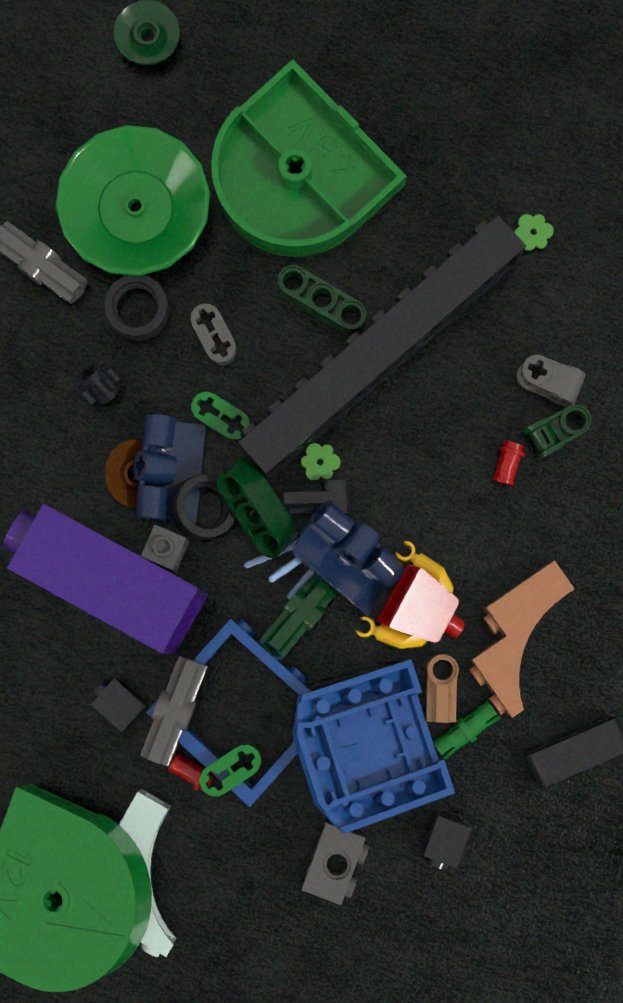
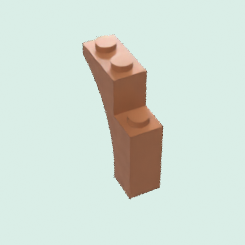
[469,561,574,718]

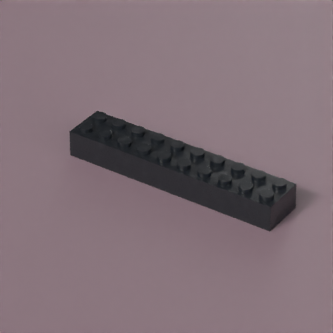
[238,215,526,481]

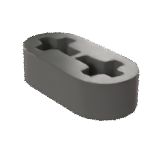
[190,303,237,366]

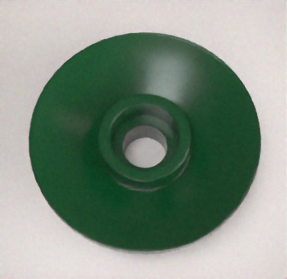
[114,0,180,65]

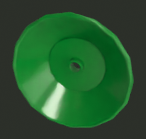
[55,125,210,276]

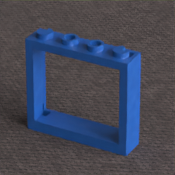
[146,619,319,807]

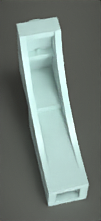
[119,789,176,957]

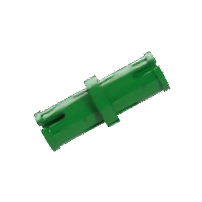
[433,701,501,760]

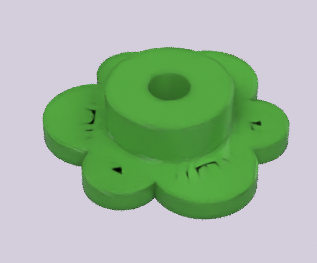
[514,214,554,251]
[301,443,341,481]

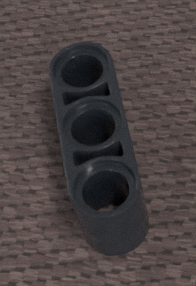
[525,716,623,788]

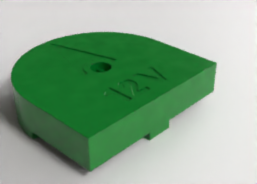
[211,59,407,257]
[0,784,152,992]

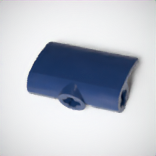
[133,414,206,524]
[292,500,405,616]

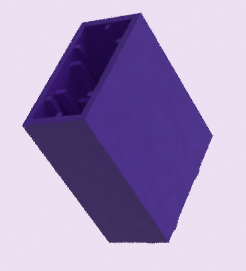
[3,503,208,654]

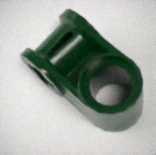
[523,405,591,460]

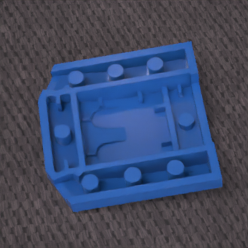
[292,659,455,833]

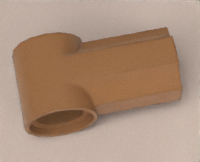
[425,653,459,723]

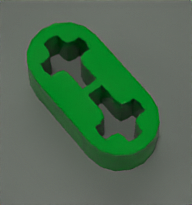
[191,392,250,442]
[200,744,261,796]

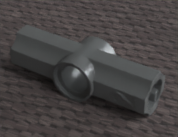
[0,221,88,304]
[140,656,208,766]

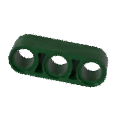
[278,265,366,336]
[216,458,298,558]

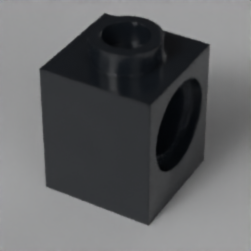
[91,678,148,732]
[421,812,471,871]

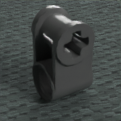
[516,355,586,407]

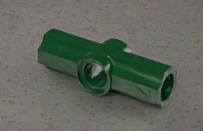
[259,573,338,660]

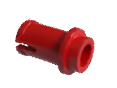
[492,441,525,485]
[168,752,214,791]

